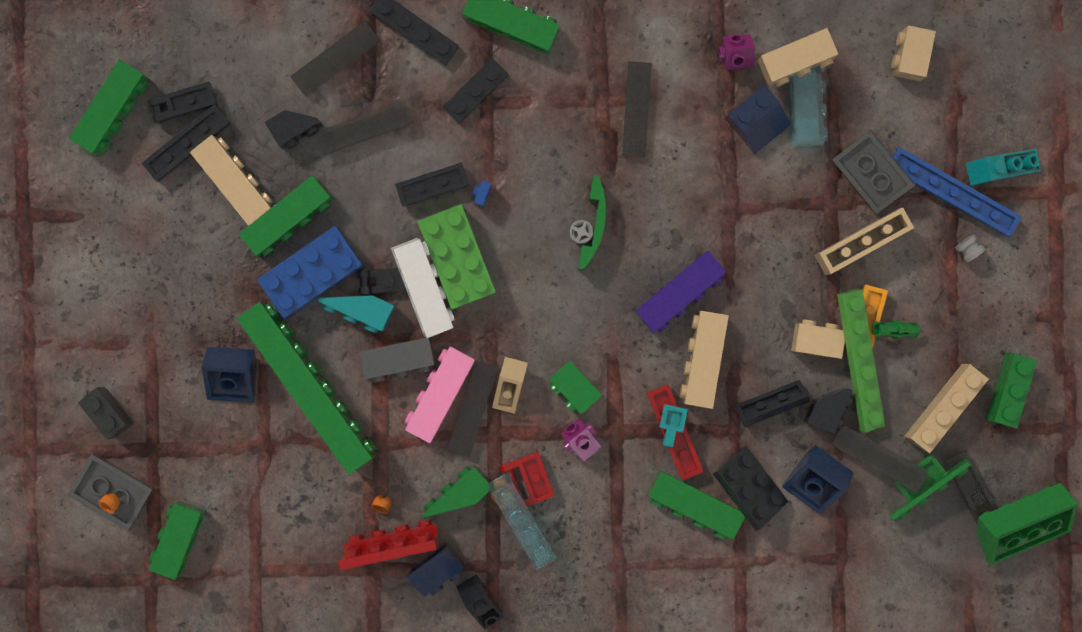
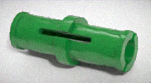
[872,320,920,339]

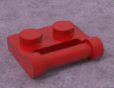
[499,451,555,510]

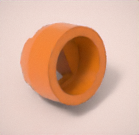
[98,493,120,514]
[371,494,392,514]

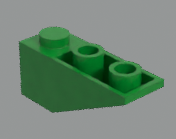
[422,465,494,518]

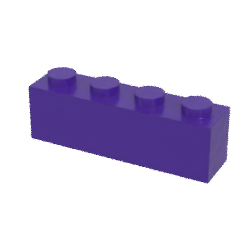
[634,251,726,333]

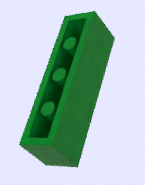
[462,0,560,56]
[68,59,149,157]
[239,175,333,258]
[647,469,745,540]

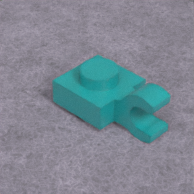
[659,404,688,448]

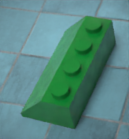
[976,483,1078,566]

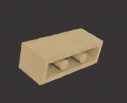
[757,28,838,87]

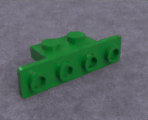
[889,453,971,521]

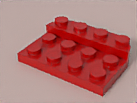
[338,519,440,570]

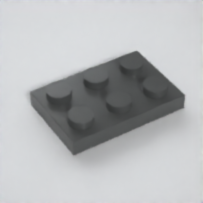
[832,129,915,214]
[68,453,155,530]

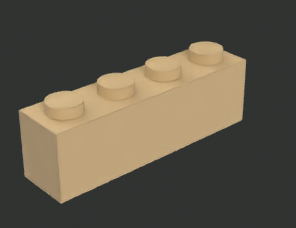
[190,135,274,226]
[814,207,914,275]
[680,311,729,409]
[904,364,989,453]

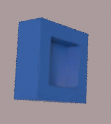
[472,180,492,208]

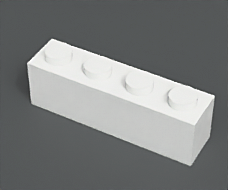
[391,238,454,338]

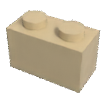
[891,25,936,81]
[791,319,845,359]

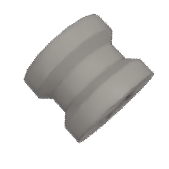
[570,220,593,245]
[955,234,986,263]

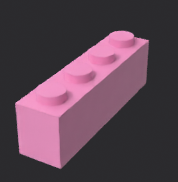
[404,346,476,443]

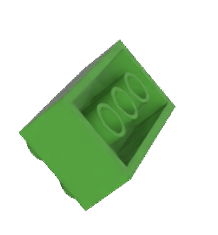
[417,204,496,310]

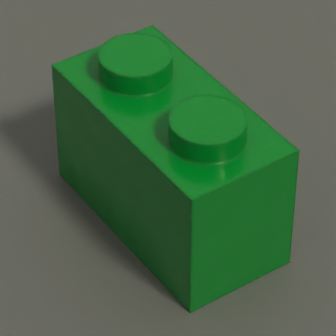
[549,360,602,414]

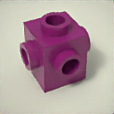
[718,34,755,70]
[561,419,602,462]

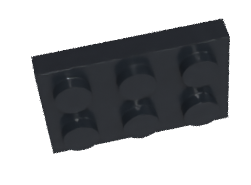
[713,446,788,531]

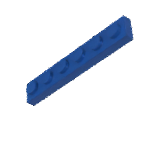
[893,147,1022,238]

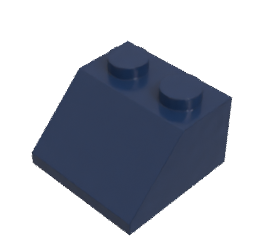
[725,85,791,155]
[201,347,257,403]
[782,445,854,514]
[406,543,464,597]

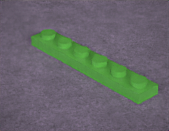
[837,289,885,433]

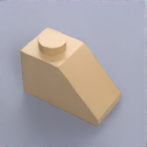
[492,357,528,414]

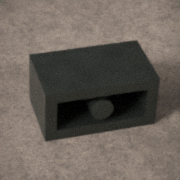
[78,387,134,440]

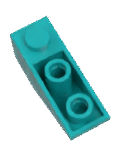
[966,149,1041,186]
[318,296,396,334]

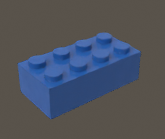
[257,226,365,319]

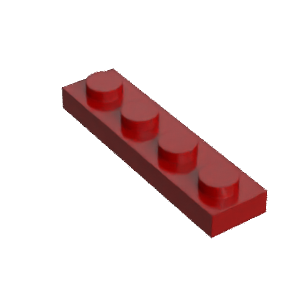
[646,384,704,480]

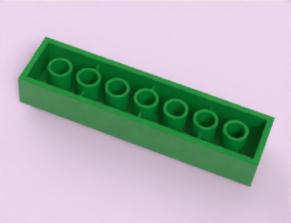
[236,302,378,475]

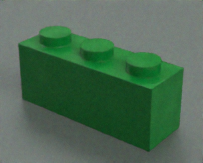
[986,353,1037,428]
[148,501,206,580]

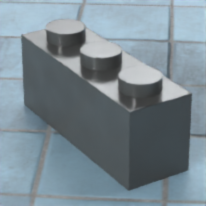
[359,337,436,383]

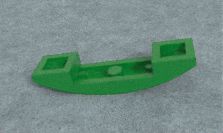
[578,175,606,271]

